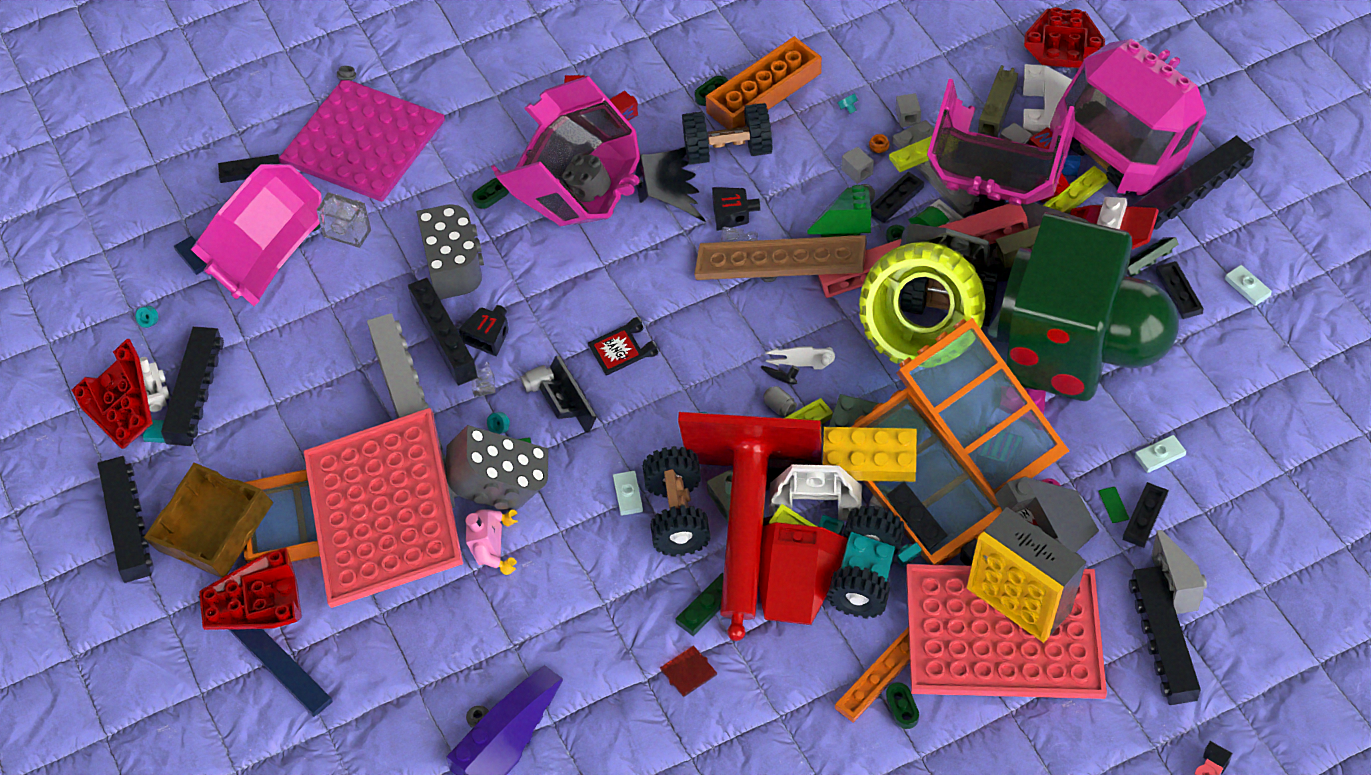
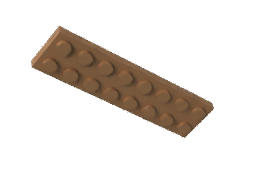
[694,235,867,280]

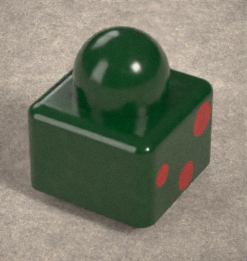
[997,212,1179,401]

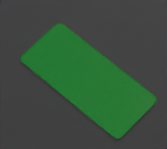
[1099,487,1130,523]

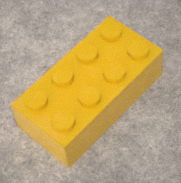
[823,427,917,482]

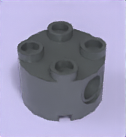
[562,154,611,202]

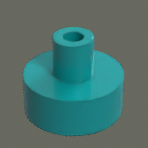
[837,93,859,114]
[136,305,158,328]
[487,412,510,434]

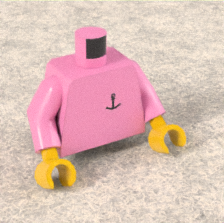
[465,509,518,575]

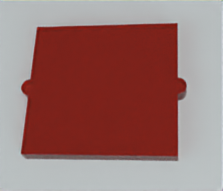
[660,645,717,697]

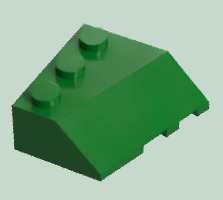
[807,185,871,234]

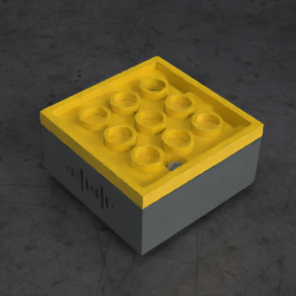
[967,507,1086,643]

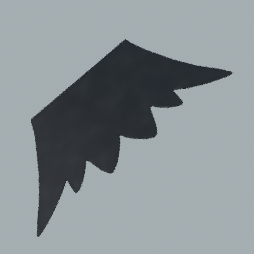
[635,147,706,222]

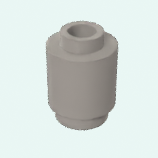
[520,365,554,392]
[764,386,797,417]

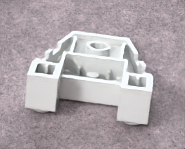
[1022,64,1104,136]
[769,465,862,521]

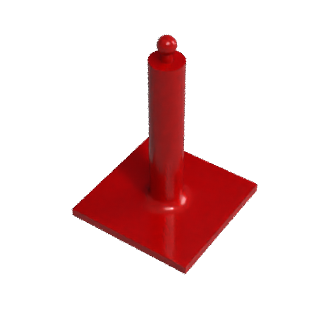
[678,412,823,641]

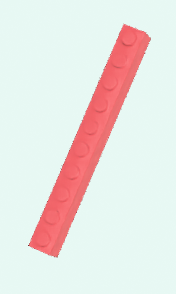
[818,203,1029,298]

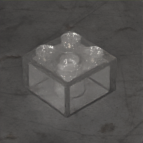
[316,192,371,248]

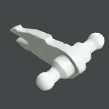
[765,346,835,369]

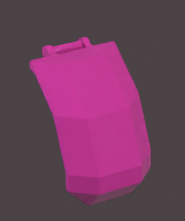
[191,164,322,306]

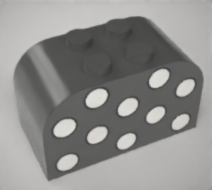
[416,204,484,300]
[446,425,548,510]

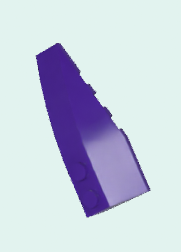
[446,665,563,775]

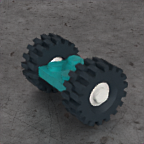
[827,506,905,619]

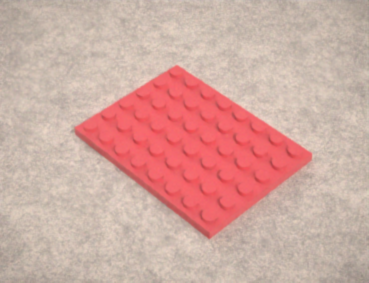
[304,408,463,608]
[906,564,1107,699]

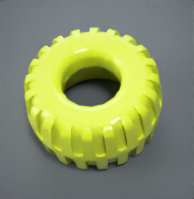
[859,241,986,369]

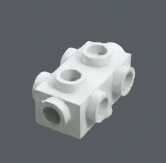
[140,357,170,412]

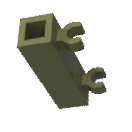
[978,65,1018,138]
[996,216,1070,268]

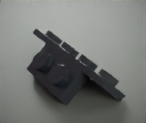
[539,356,596,432]

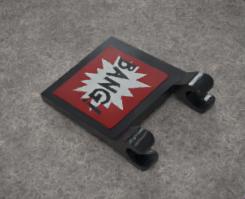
[588,317,658,376]

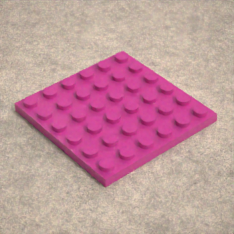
[279,80,445,202]

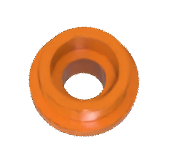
[869,134,889,153]

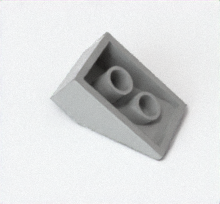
[1151,530,1207,614]

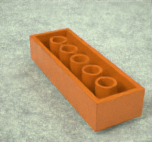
[706,36,822,129]

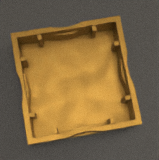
[144,463,273,578]

